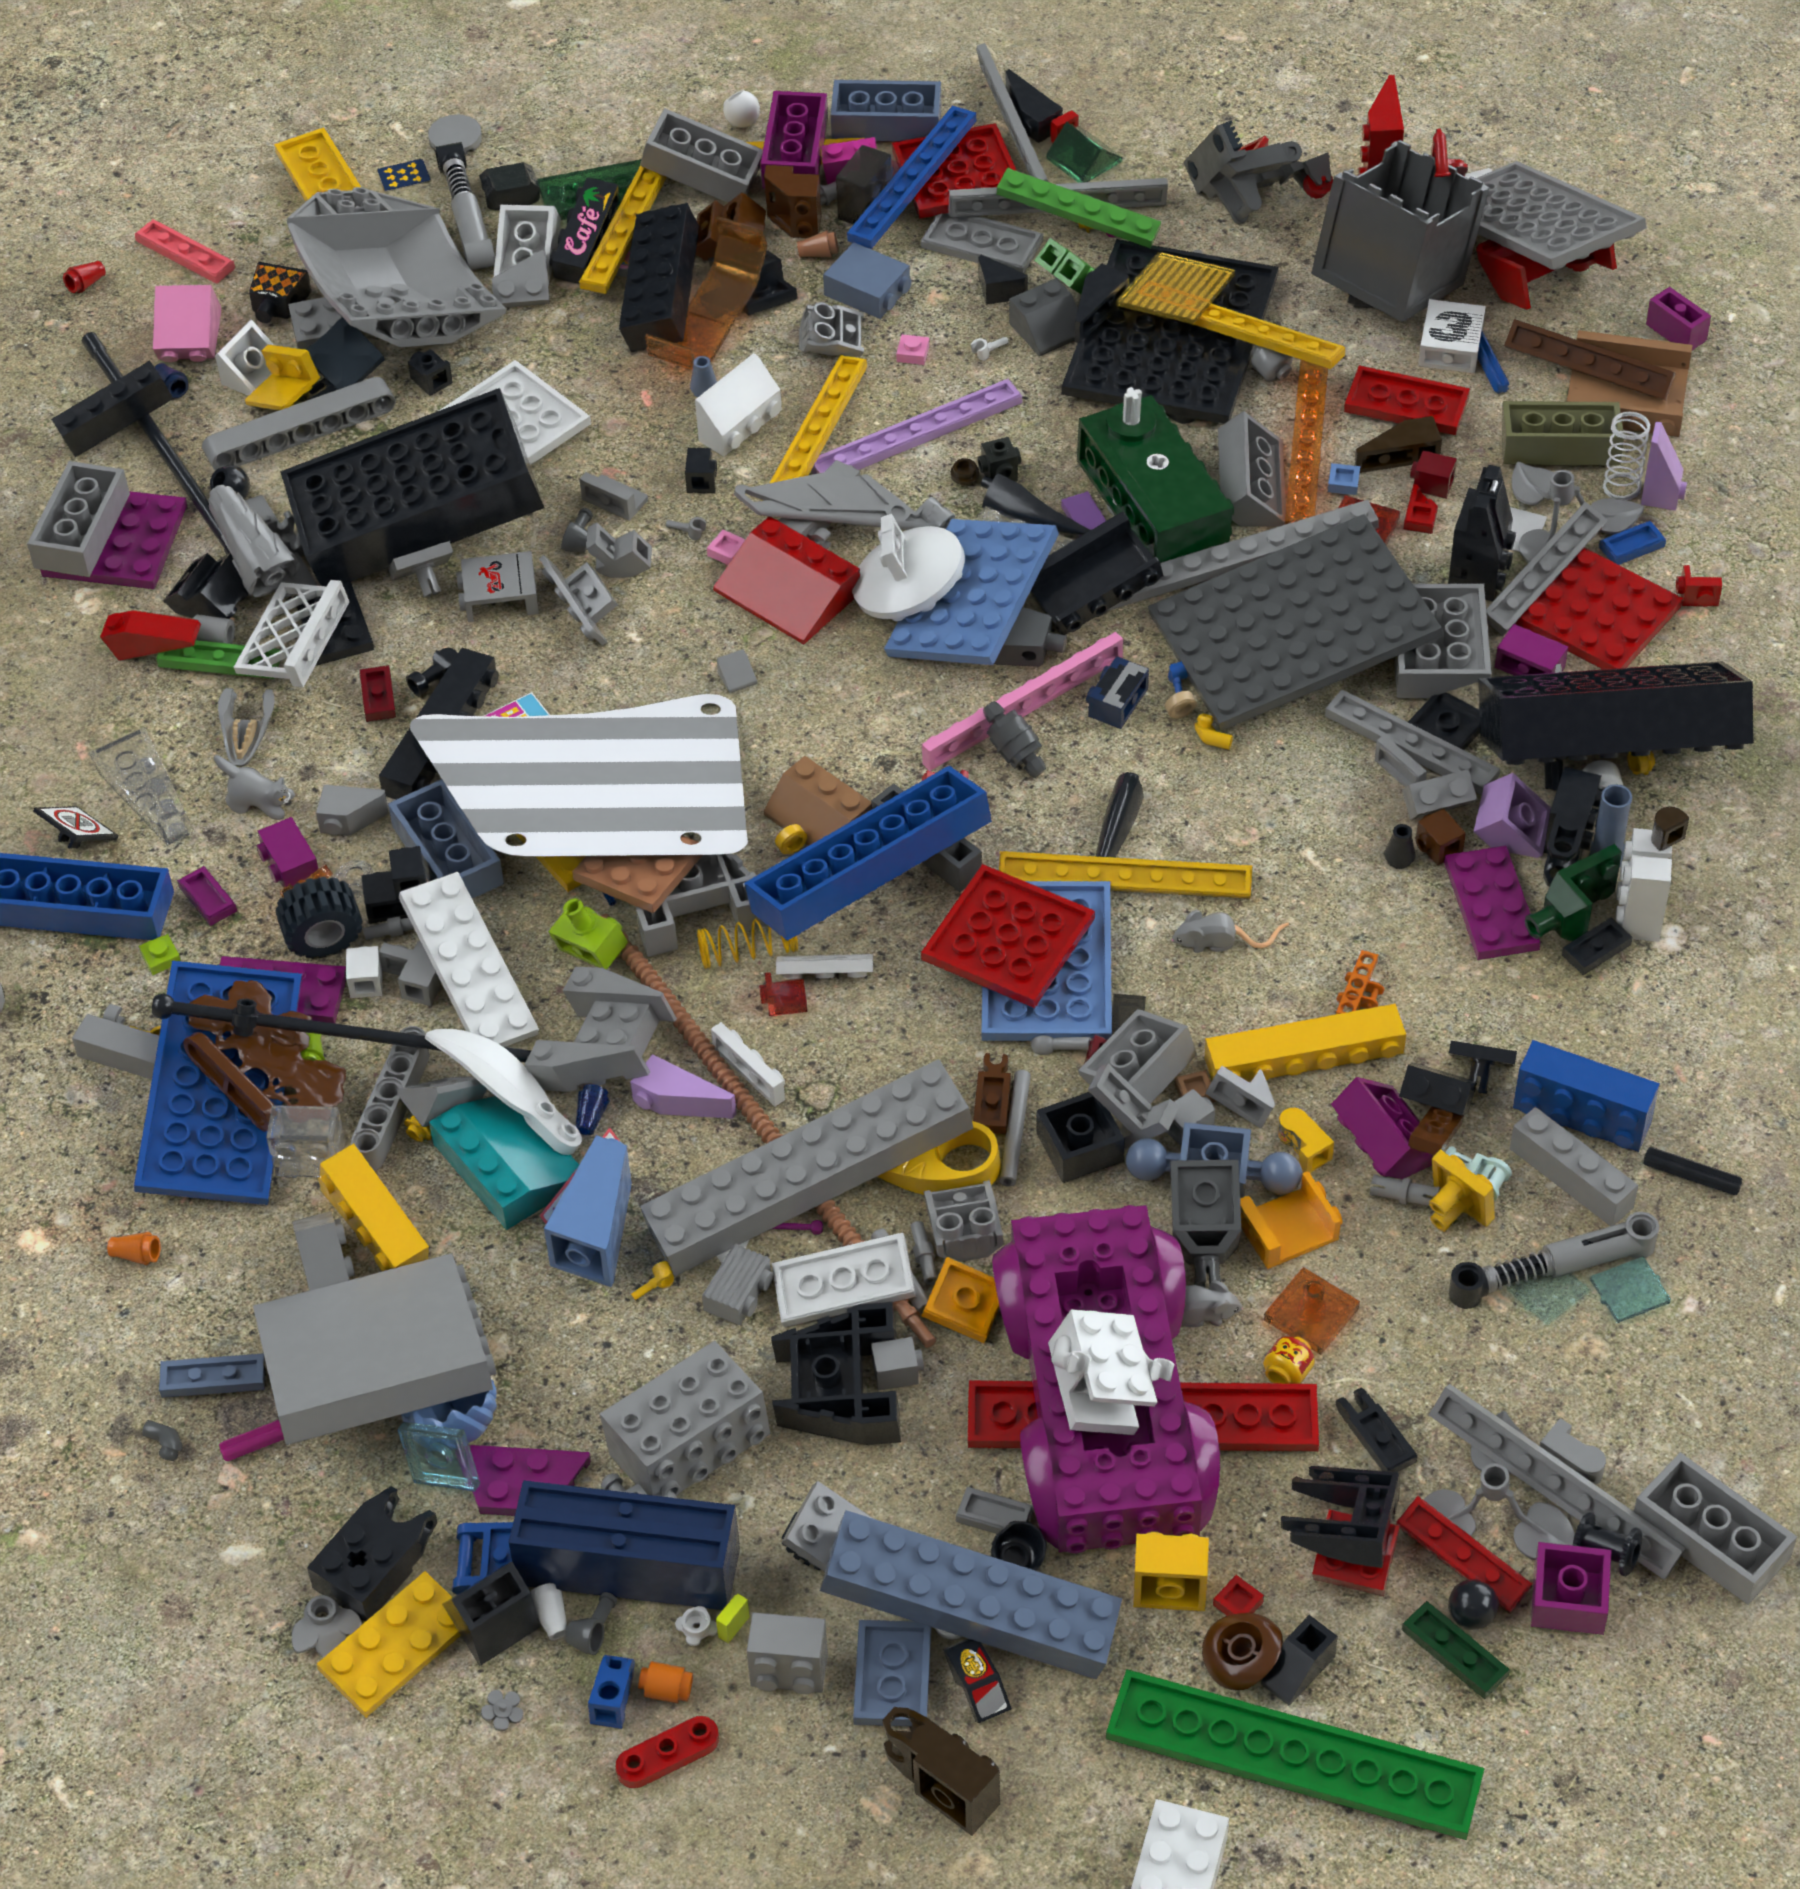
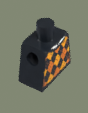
[249,262,312,323]

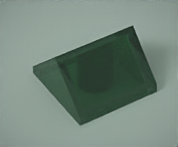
[1046,122,1123,183]

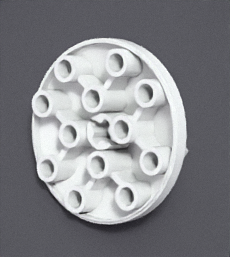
[852,514,965,621]

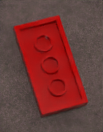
[1344,365,1470,435]

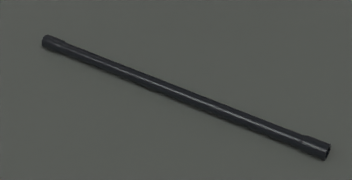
[82,332,230,555]

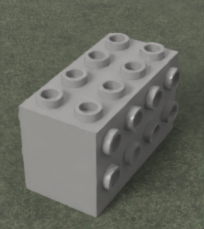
[600,1341,771,1497]

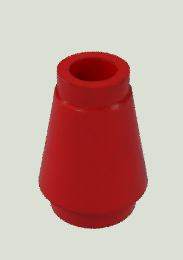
[63,260,106,293]

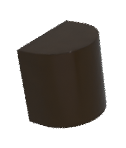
[1651,806,1689,851]

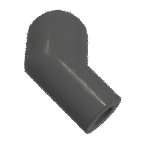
[142,1420,183,1461]

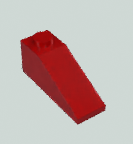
[100,610,201,661]

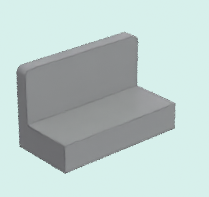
[579,472,648,521]

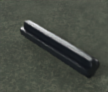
[1643,1147,1743,1195]

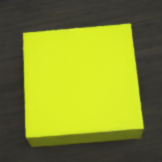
[716,1593,750,1644]

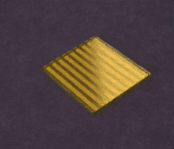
[1116,252,1235,324]

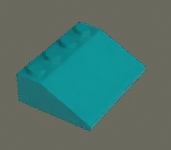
[429,1096,579,1230]

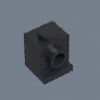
[408,349,453,396]
[685,448,717,493]

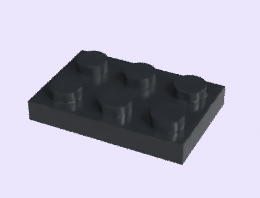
[293,581,374,665]

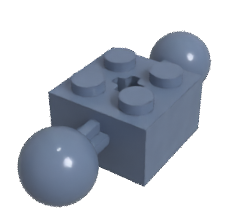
[1126,1122,1302,1198]

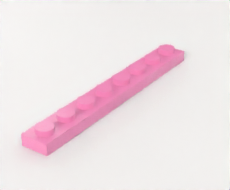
[922,632,1123,771]

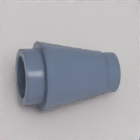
[690,356,717,397]

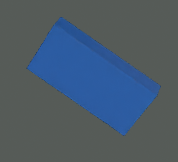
[1599,521,1666,565]

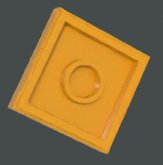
[921,1257,1000,1344]

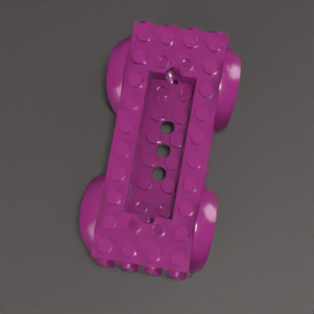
[992,1205,1220,1554]

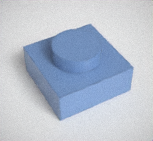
[1328,463,1360,495]

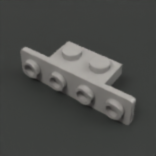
[539,555,618,645]

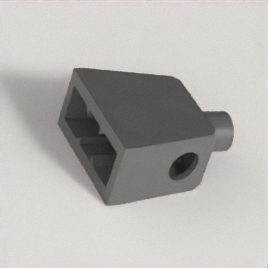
[994,607,1067,667]

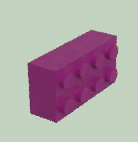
[761,91,828,189]

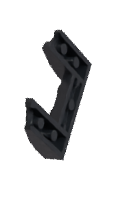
[1281,1466,1400,1568]

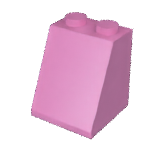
[153,285,221,362]

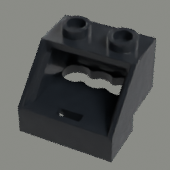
[163,553,249,619]

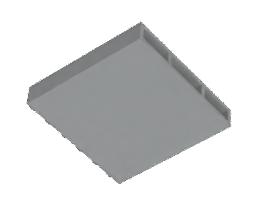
[253,1253,497,1445]

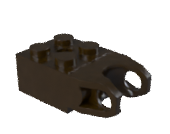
[882,1707,1000,1836]

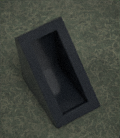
[978,254,1028,305]

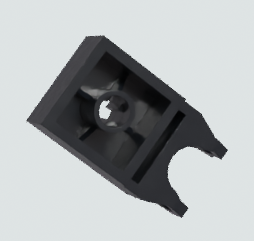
[1543,767,1604,887]
[307,1486,438,1622]

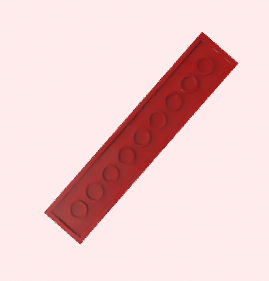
[968,1380,1319,1452]

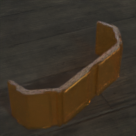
[645,216,768,370]

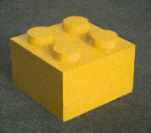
[1133,1532,1209,1611]

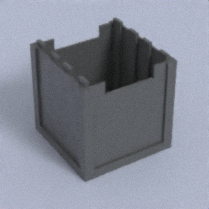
[1311,140,1490,322]

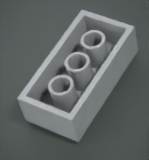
[640,108,763,202]
[27,461,130,577]
[1634,1452,1797,1605]

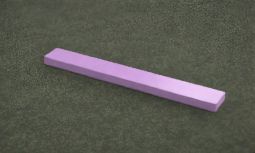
[811,379,1022,474]

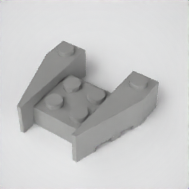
[636,854,768,957]
[524,967,677,1092]

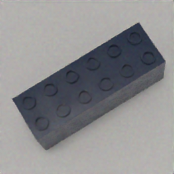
[509,1480,740,1610]

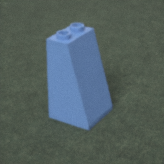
[544,1135,632,1287]

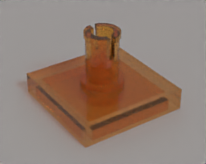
[1264,1267,1360,1355]

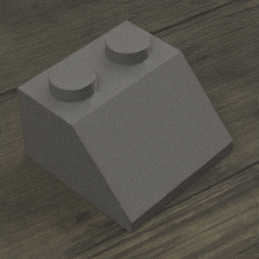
[1009,278,1078,356]

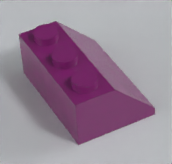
[1331,1077,1434,1180]

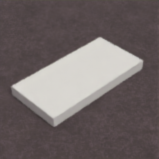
[772,1233,916,1327]

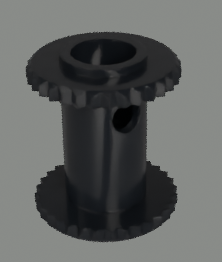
[1572,1512,1642,1577]

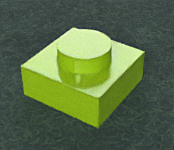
[139,934,181,975]

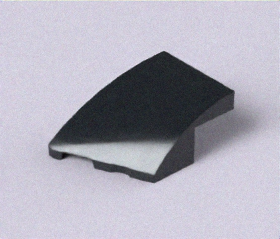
[708,250,798,315]

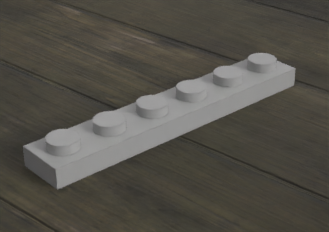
[1486,502,1608,636]
[1325,690,1500,795]

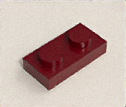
[359,665,396,722]

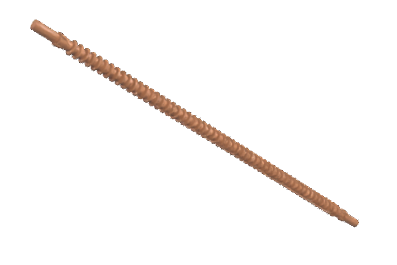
[601,914,936,1348]

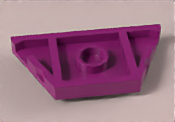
[456,1444,591,1516]

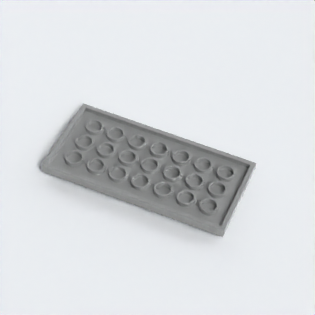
[1476,161,1647,270]

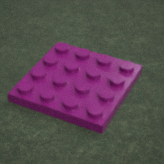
[40,491,187,589]

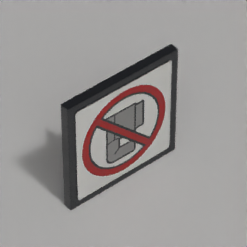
[33,806,119,849]

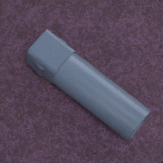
[1589,784,1632,867]

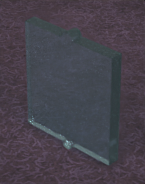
[1590,1256,1671,1323]
[1507,1273,1590,1325]

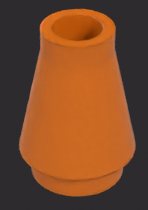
[107,1232,161,1265]

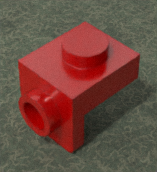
[1676,565,1723,607]

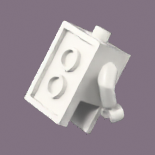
[1048,1310,1175,1435]

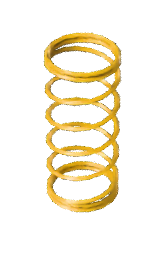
[697,918,799,969]

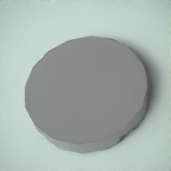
[428,114,482,155]

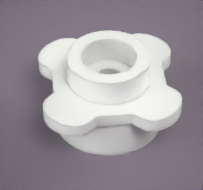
[675,1606,717,1646]

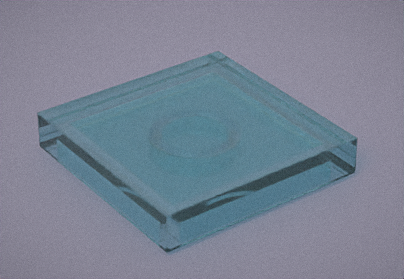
[397,1422,480,1492]

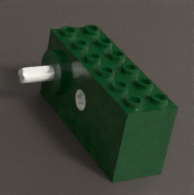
[1077,387,1234,563]

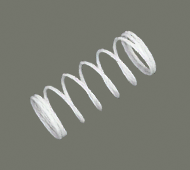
[1603,411,1650,500]

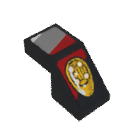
[943,1639,1012,1723]

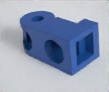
[588,1655,635,1729]

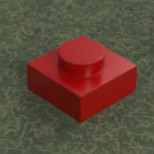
[1051,110,1079,147]
[1213,1575,1264,1616]

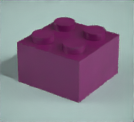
[1531,1542,1611,1635]

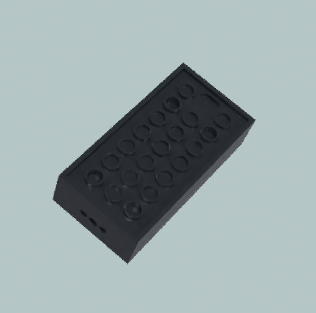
[280,388,545,587]
[1478,661,1754,790]

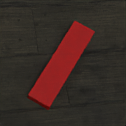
[1396,1496,1532,1614]

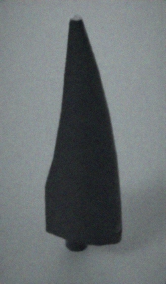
[981,473,1090,535]
[1096,772,1144,858]

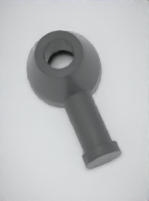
[561,508,593,552]
[565,1592,617,1655]

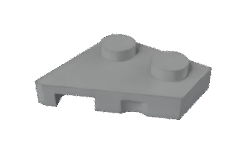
[492,250,550,308]

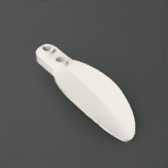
[425,1029,582,1155]

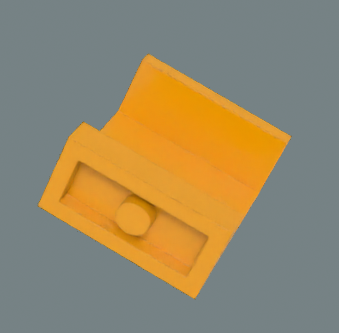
[1240,1171,1343,1269]

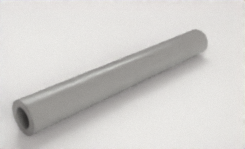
[999,1070,1031,1186]

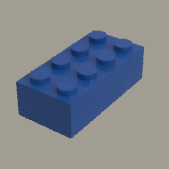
[1513,1040,1660,1152]

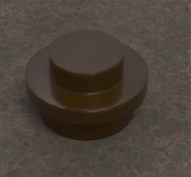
[950,458,979,485]

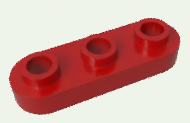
[615,1716,719,1788]

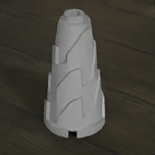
[208,485,301,597]

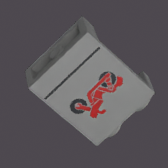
[456,551,539,622]

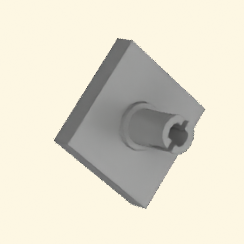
[388,541,453,598]

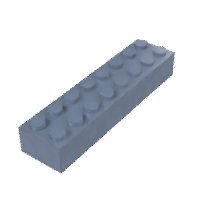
[820,1510,1122,1679]

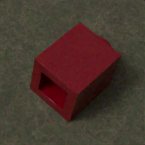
[1410,451,1457,499]

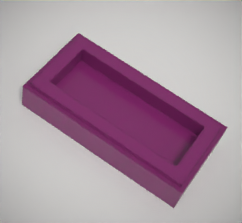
[177,866,237,926]

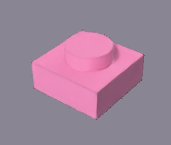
[896,334,929,365]
[707,530,745,565]

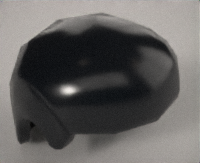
[991,1521,1047,1571]

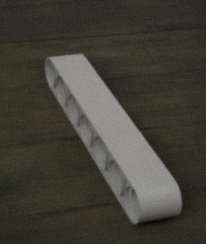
[202,377,396,470]

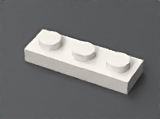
[776,954,873,979]
[711,1022,785,1107]

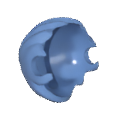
[401,1379,497,1449]

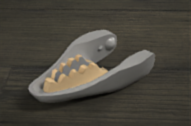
[218,688,274,766]

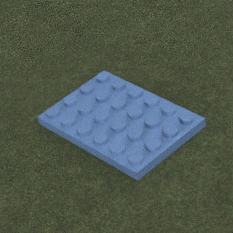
[884,519,1059,665]
[981,881,1112,1041]

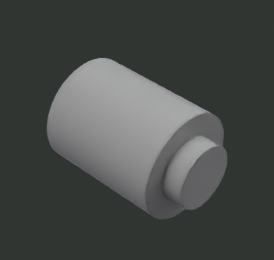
[193,614,235,644]

